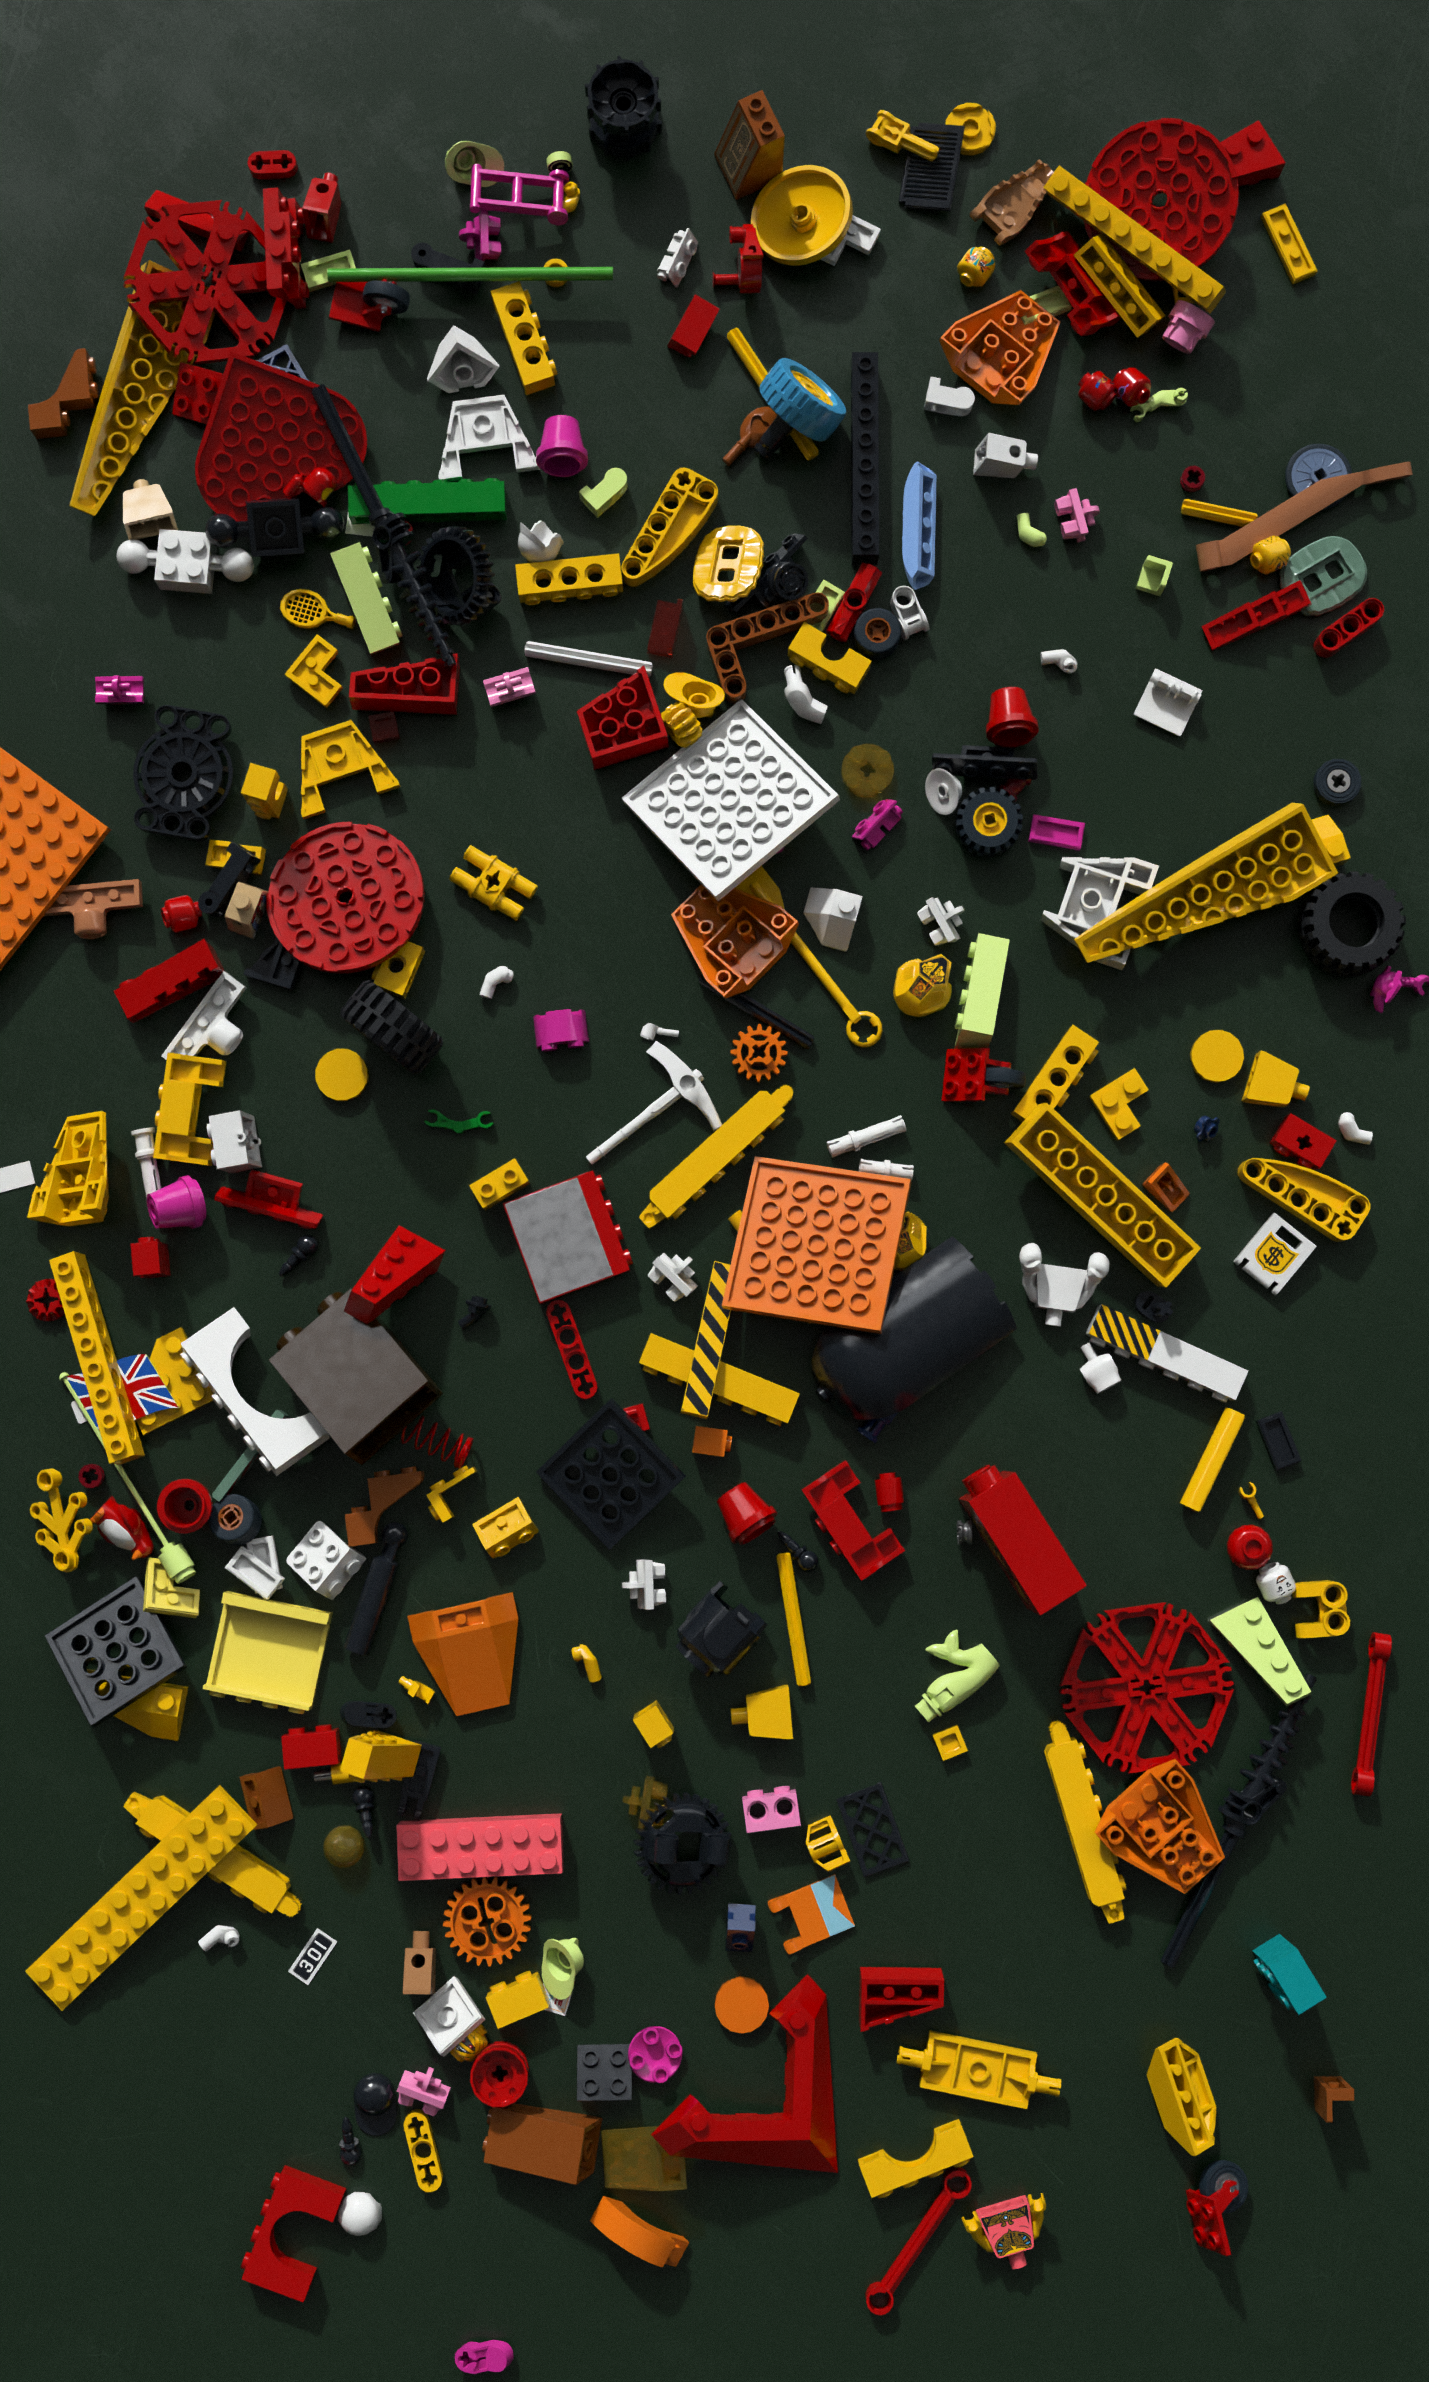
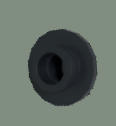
[458,1296,492,1329]

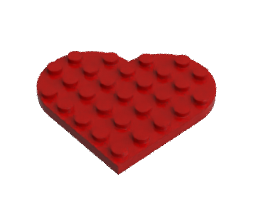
[195,351,367,522]

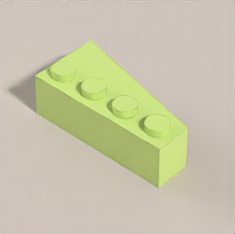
[330,542,402,655]
[954,933,1010,1049]

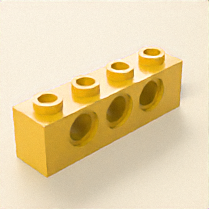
[1074,233,1166,338]
[490,281,558,395]
[515,553,623,605]
[1011,1025,1099,1122]

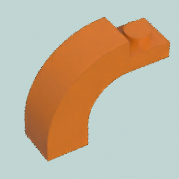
[590,2196,689,2268]

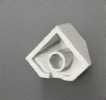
[427,325,499,393]
[804,887,863,952]

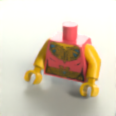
[961,2193,1046,2269]

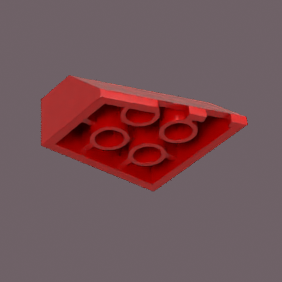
[577,665,669,770]

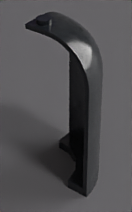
[812,1236,1017,1420]

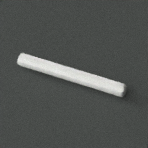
[524,641,653,677]

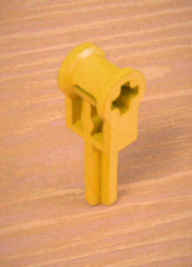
[866,110,939,161]

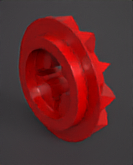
[26,1279,65,1321]

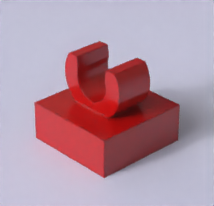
[623,1403,650,1431]

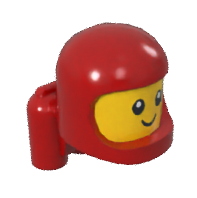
[283,467,337,506]

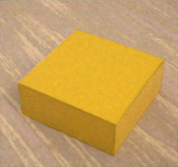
[932,1725,968,1761]

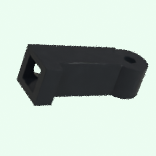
[411,242,486,294]
[198,841,261,917]

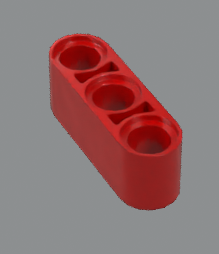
[1313,598,1384,658]

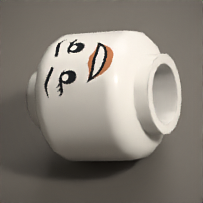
[1256,1562,1296,1604]

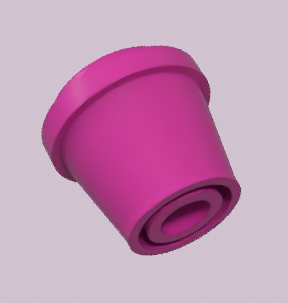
[536,415,588,477]
[147,1175,206,1229]

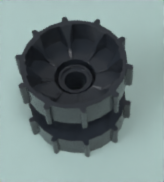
[585,56,662,161]

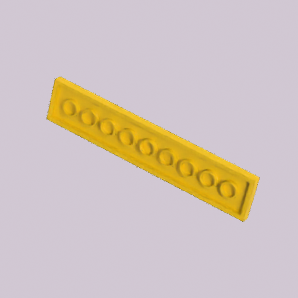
[25,1785,257,2011]

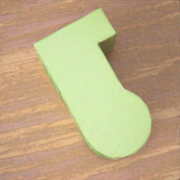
[579,468,628,518]

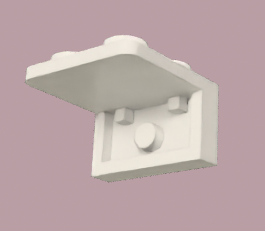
[286,1521,367,1600]

